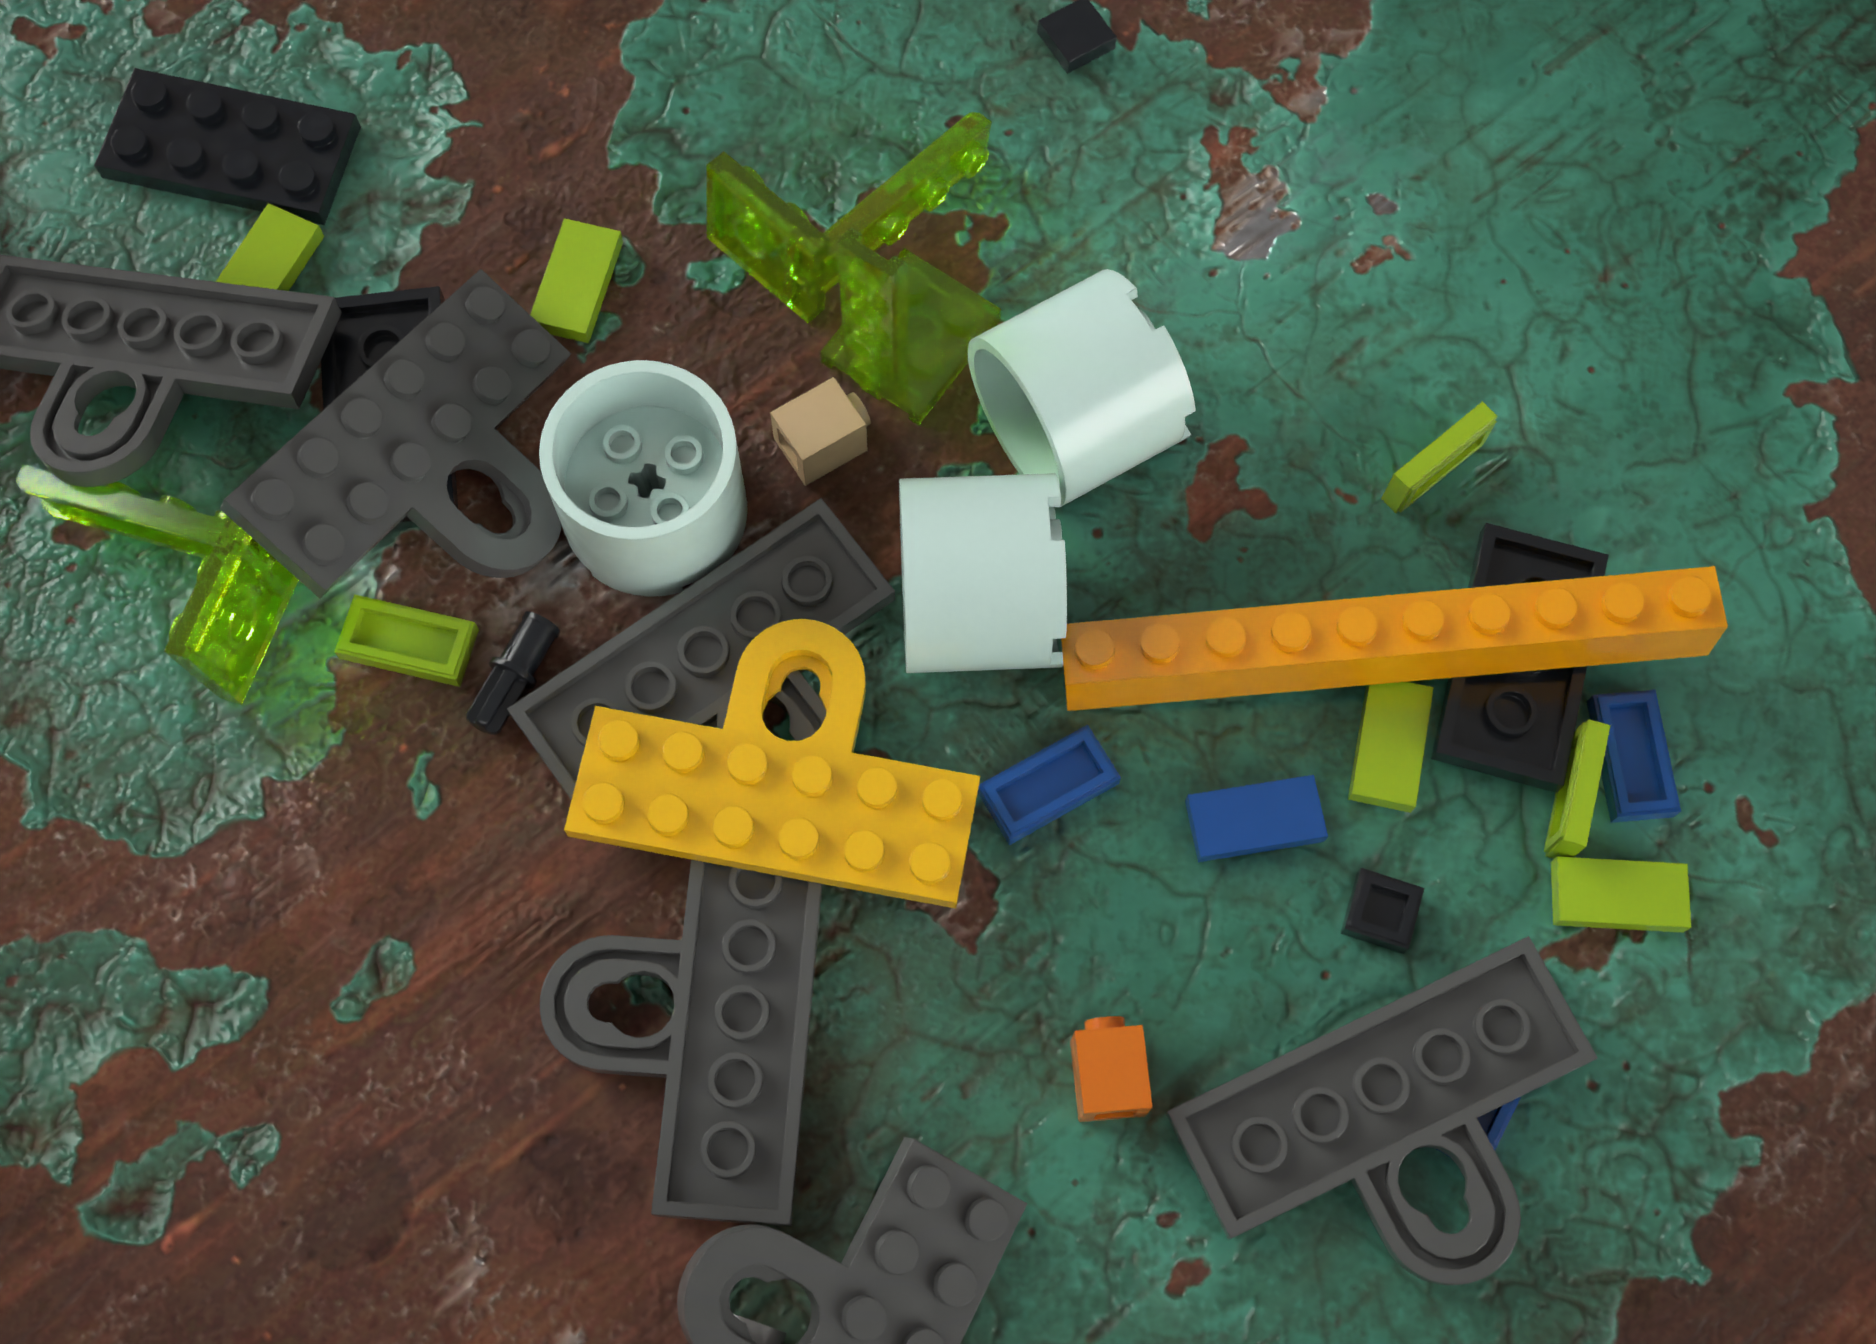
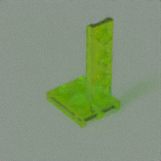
[706,112,992,323]
[820,228,1002,426]
[16,464,299,705]

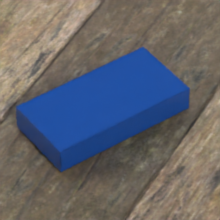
[1587,690,1681,823]
[978,725,1121,845]
[1185,775,1328,862]

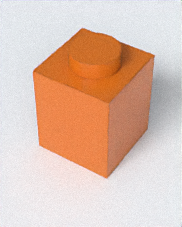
[1070,1016,1153,1122]

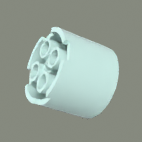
[968,269,1196,507]
[539,360,747,597]
[899,473,1067,673]

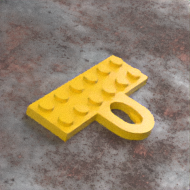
[564,619,980,909]

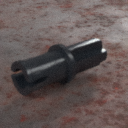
[466,611,560,735]

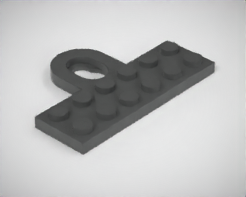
[0,255,342,487]
[220,269,571,599]
[507,498,895,800]
[540,860,823,1227]
[1166,936,1598,1286]
[677,1137,1027,1344]

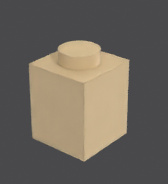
[770,377,871,486]

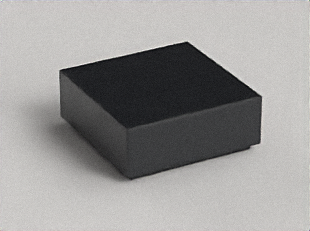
[1037,0,1117,74]
[1340,868,1425,954]

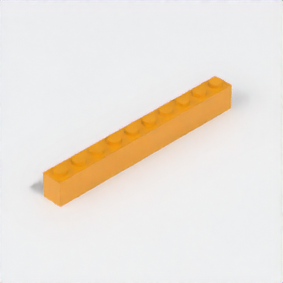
[1061,566,1728,711]

